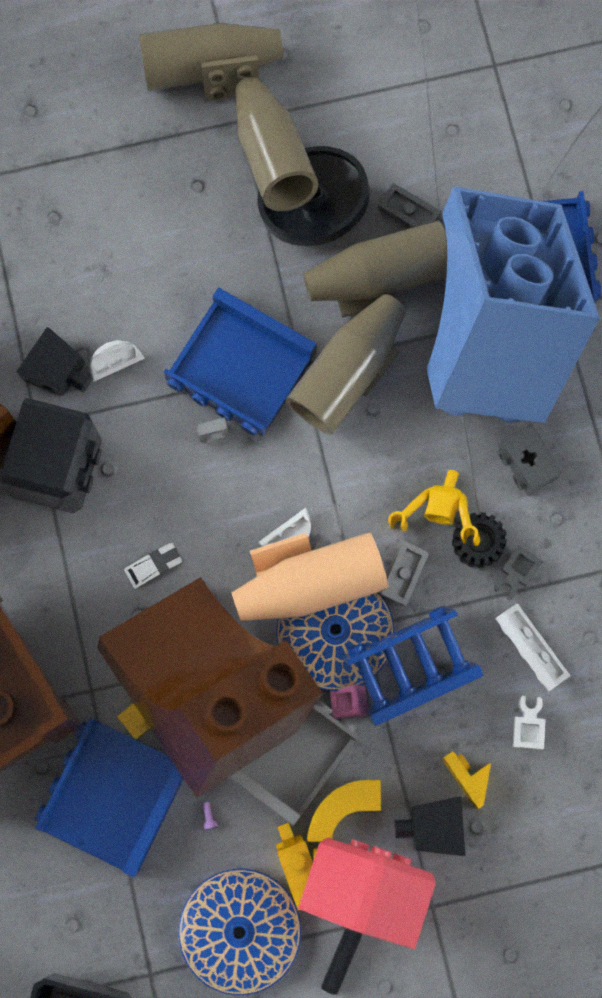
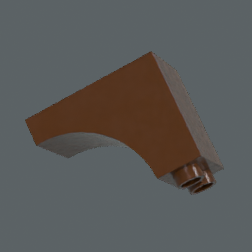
[97,577,323,798]

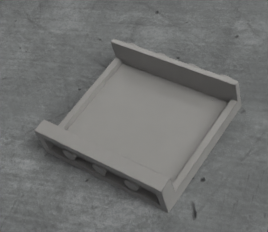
[230,700,359,826]

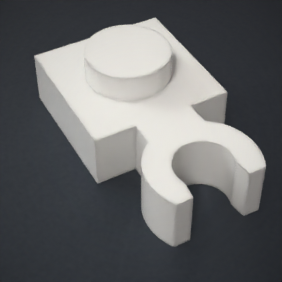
[512,696,546,750]

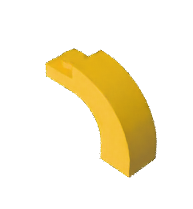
[307,780,381,861]

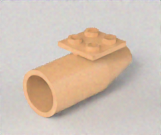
[231,532,389,621]

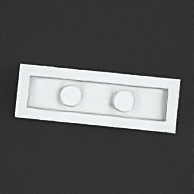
[495,603,570,691]

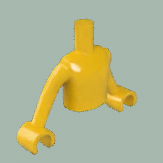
[388,470,481,546]

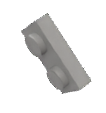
[377,540,429,606]

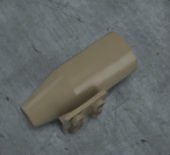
[139,23,283,101]
[235,76,319,211]
[303,221,447,318]
[286,294,406,435]

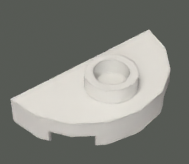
[89,340,145,382]
[259,508,311,547]

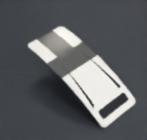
[124,543,182,589]

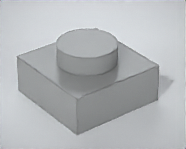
[197,417,229,444]

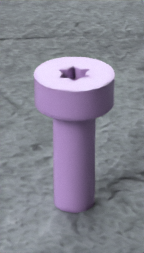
[202,802,218,830]

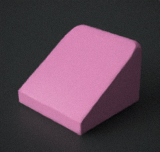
[330,685,368,720]

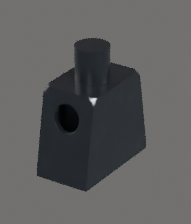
[17,327,91,396]
[395,796,465,856]

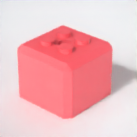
[298,837,436,949]

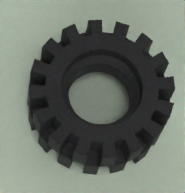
[452,512,507,568]

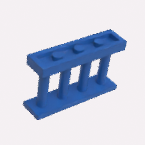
[342,606,484,726]

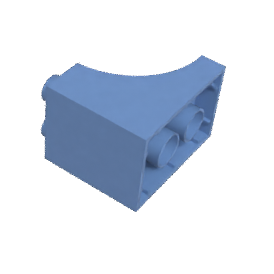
[426,186,600,423]

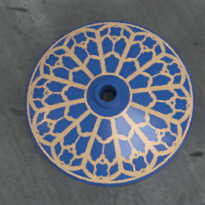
[276,592,394,692]
[178,868,301,995]

